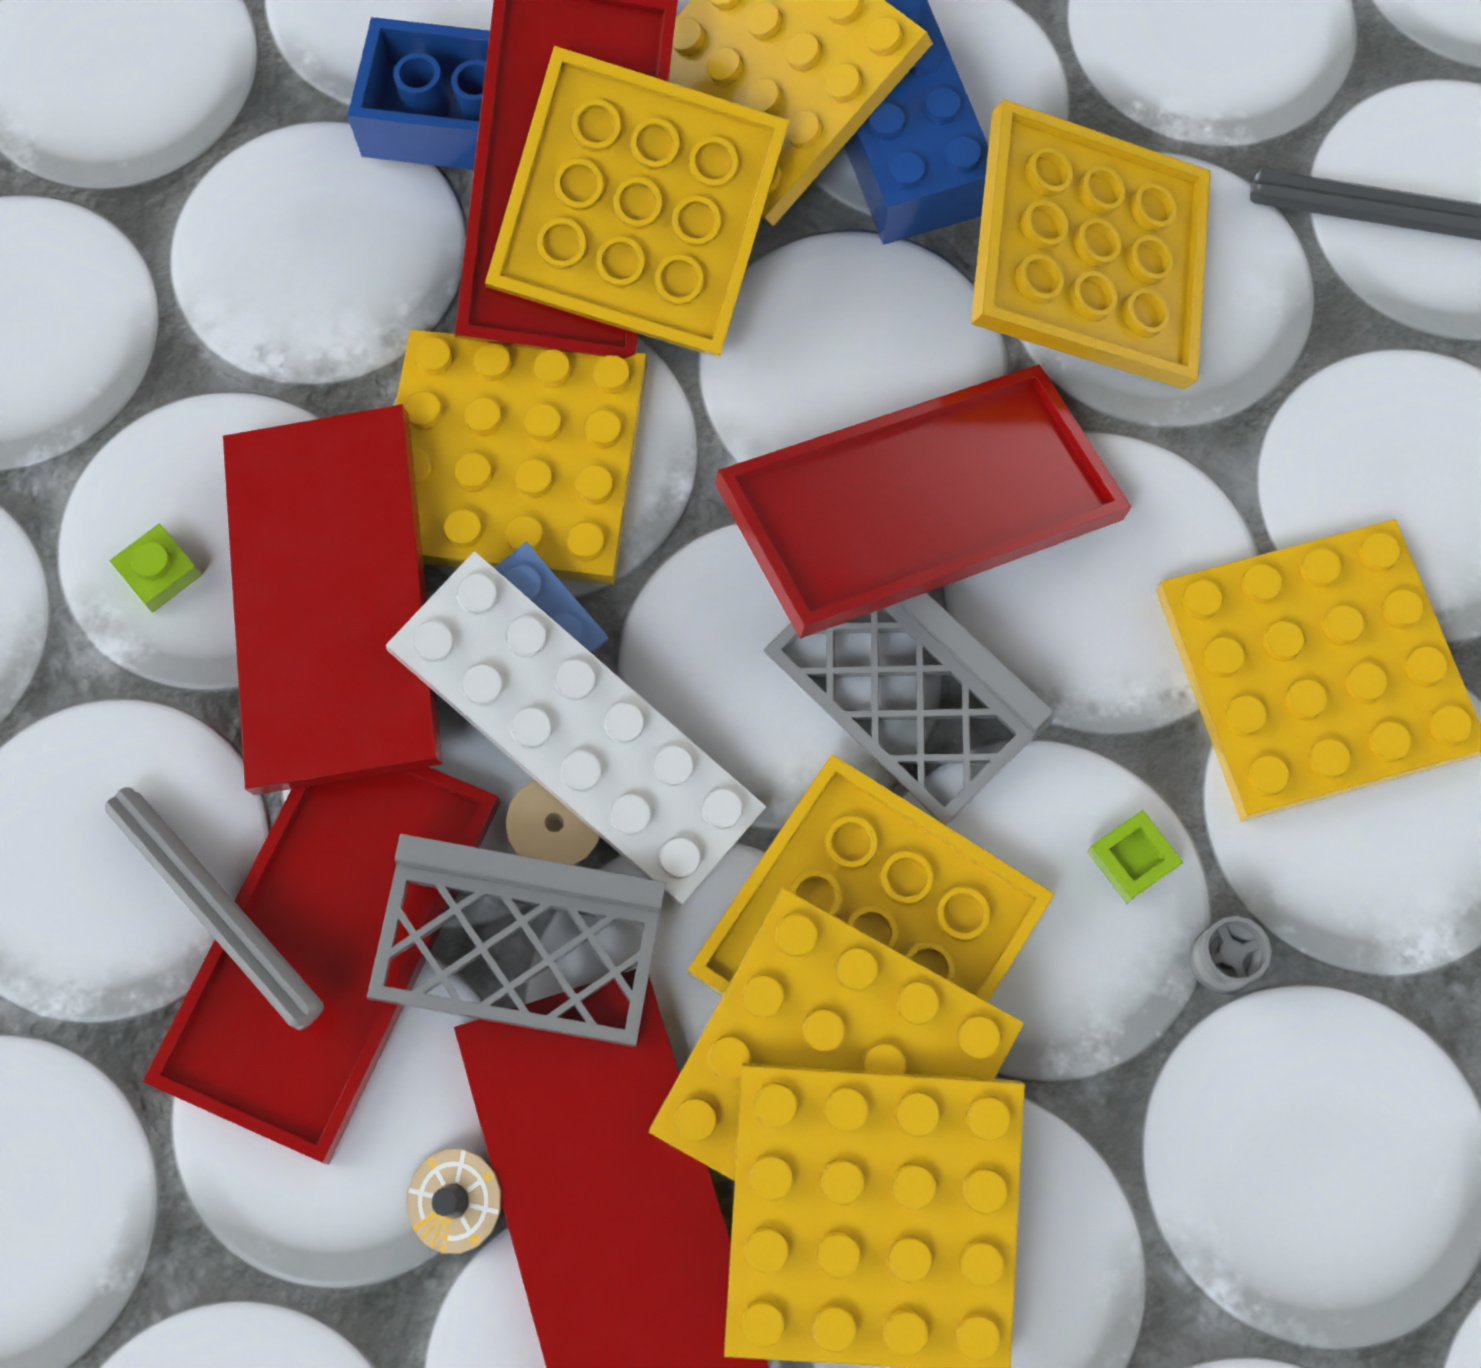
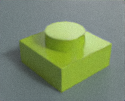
[109,523,202,613]
[1087,810,1184,904]

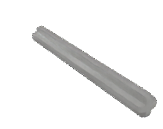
[105,787,324,1030]

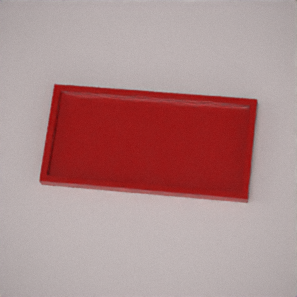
[454,0,678,359]
[715,364,1132,639]
[223,404,443,795]
[142,767,501,1165]
[454,969,769,1368]

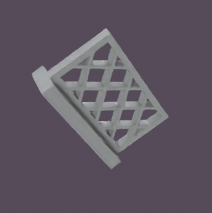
[763,593,1054,826]
[367,834,666,1047]

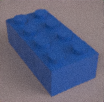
[844,0,988,245]
[347,17,490,170]

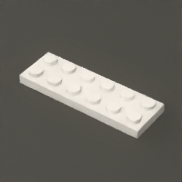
[386,551,767,907]

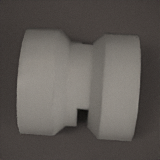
[1189,916,1272,994]

